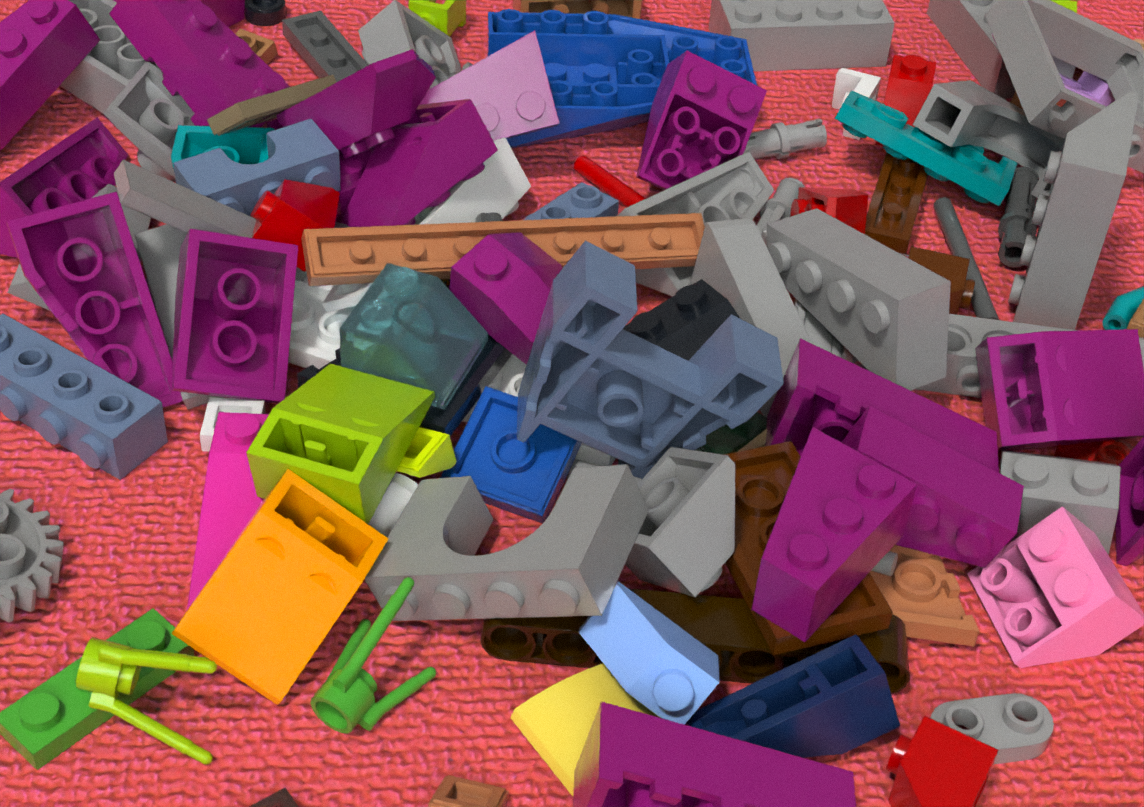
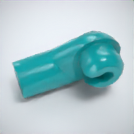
[1102,286,1144,330]

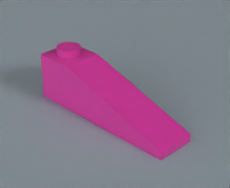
[187,412,269,610]

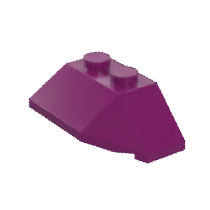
[276,49,436,160]

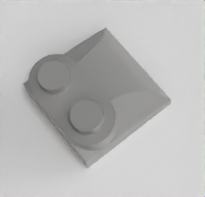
[103,62,195,182]

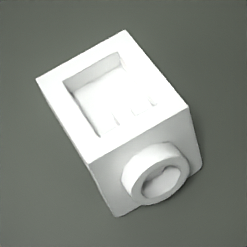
[832,68,881,140]

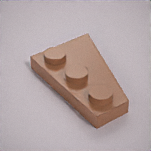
[869,545,980,647]

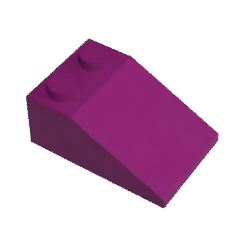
[172,229,298,404]

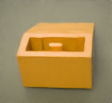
[171,469,388,705]

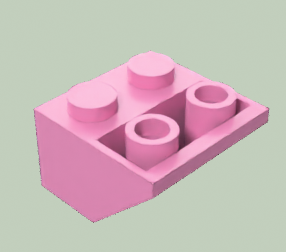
[967,506,1144,668]

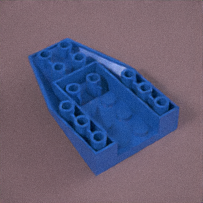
[487,9,757,149]

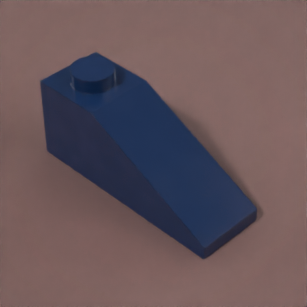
[686,635,900,758]

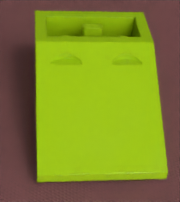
[246,364,435,524]

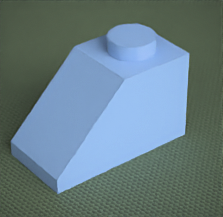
[579,581,720,725]

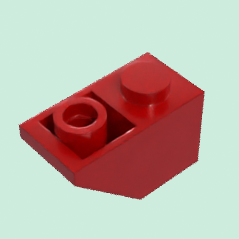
[790,187,869,234]

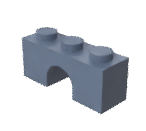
[173,119,341,216]

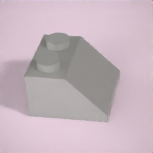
[625,447,735,597]
[999,450,1121,555]

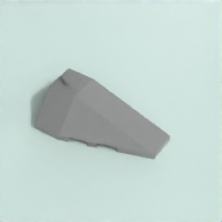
[358,0,461,89]

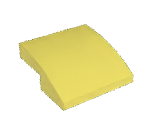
[511,663,660,796]

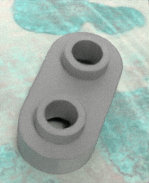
[930,693,1054,765]

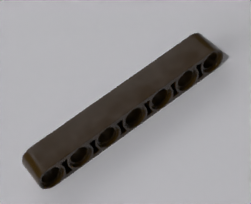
[480,588,910,694]

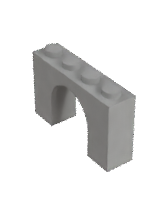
[913,80,1065,198]
[364,464,649,621]

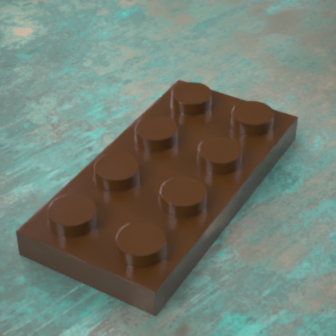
[724,441,893,655]

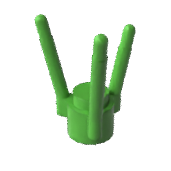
[310,577,436,734]

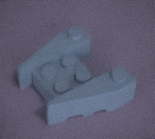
[517,240,784,479]

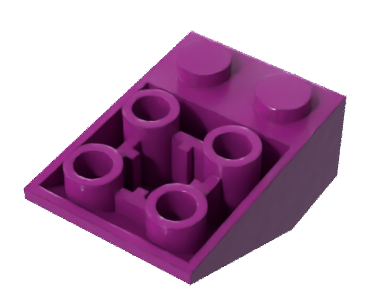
[636,51,767,190]
[340,99,498,227]
[975,329,1144,453]

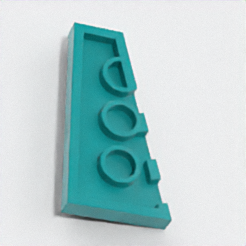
[835,90,1017,206]

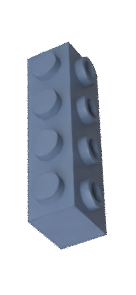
[0,313,168,480]

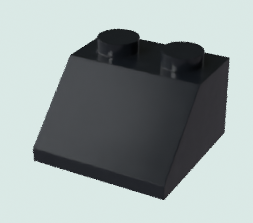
[623,279,741,361]

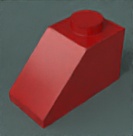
[875,55,937,146]
[251,179,340,272]
[886,715,999,807]

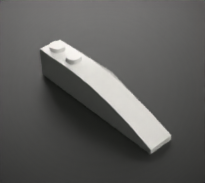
[322,137,531,312]

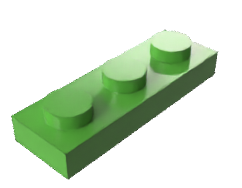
[0,609,194,770]

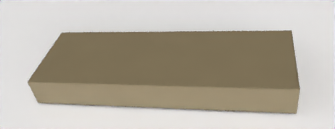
[207,75,337,136]

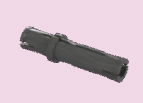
[998,167,1039,267]

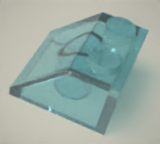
[339,263,488,410]

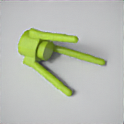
[76,637,217,765]

